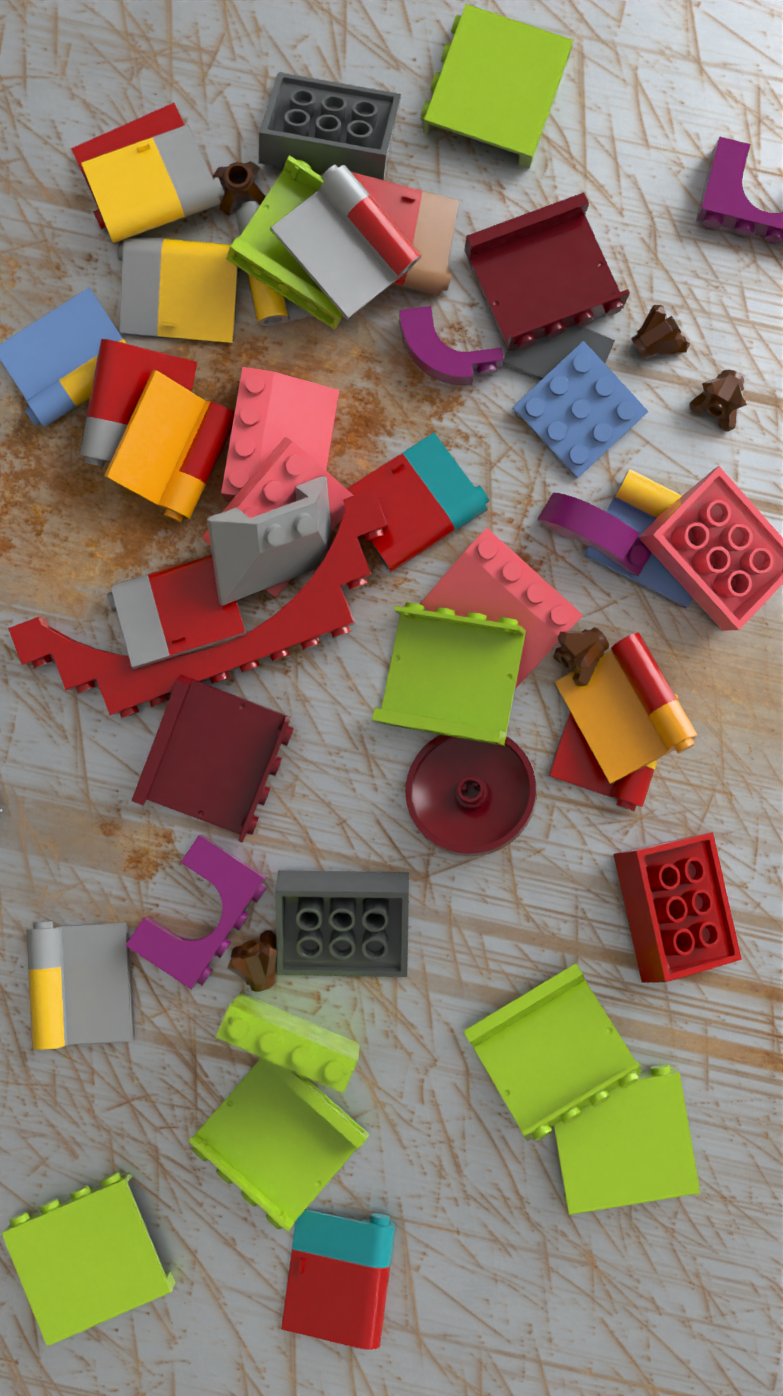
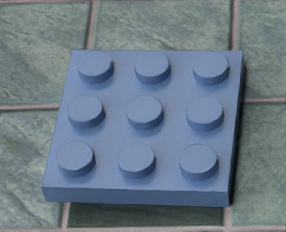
[512,341,649,478]

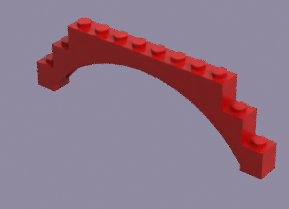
[8,488,389,719]

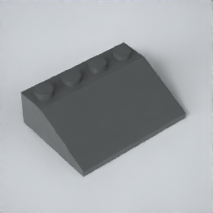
[258,72,401,180]
[275,870,409,977]

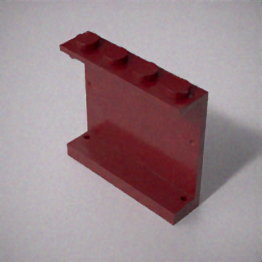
[464,192,630,350]
[131,674,294,843]

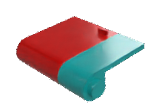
[346,433,489,573]
[281,1209,396,1350]

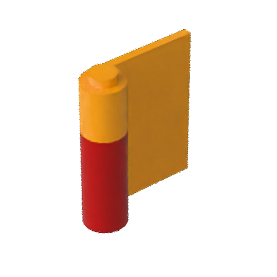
[104,370,235,523]
[555,632,698,784]

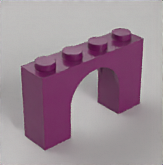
[696,137,783,244]
[125,835,267,989]

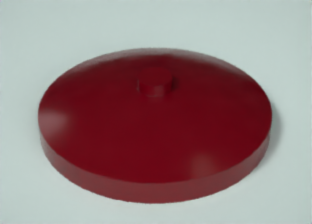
[405,735,537,856]

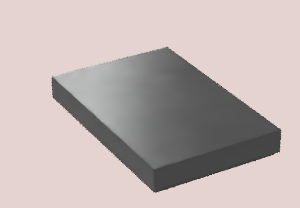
[503,325,615,380]

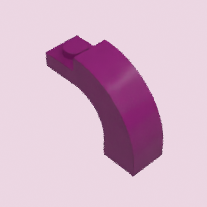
[399,306,504,386]
[537,492,652,576]

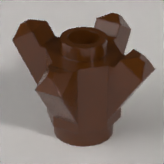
[212,161,266,216]
[631,305,690,360]
[690,369,747,432]
[553,627,609,687]
[227,930,278,992]

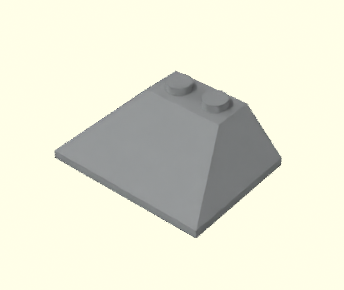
[207,476,333,606]

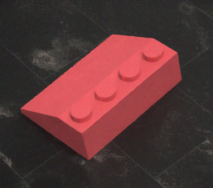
[221,367,339,501]
[202,437,354,598]
[638,466,783,631]
[420,527,583,689]

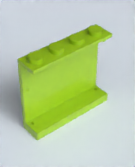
[420,4,573,169]
[226,155,344,330]
[372,602,526,746]
[463,963,642,1141]
[216,992,360,1094]
[189,1057,369,1232]
[554,1064,701,1215]
[1,1172,175,1346]

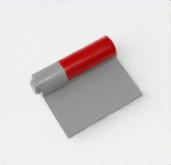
[270,164,422,320]

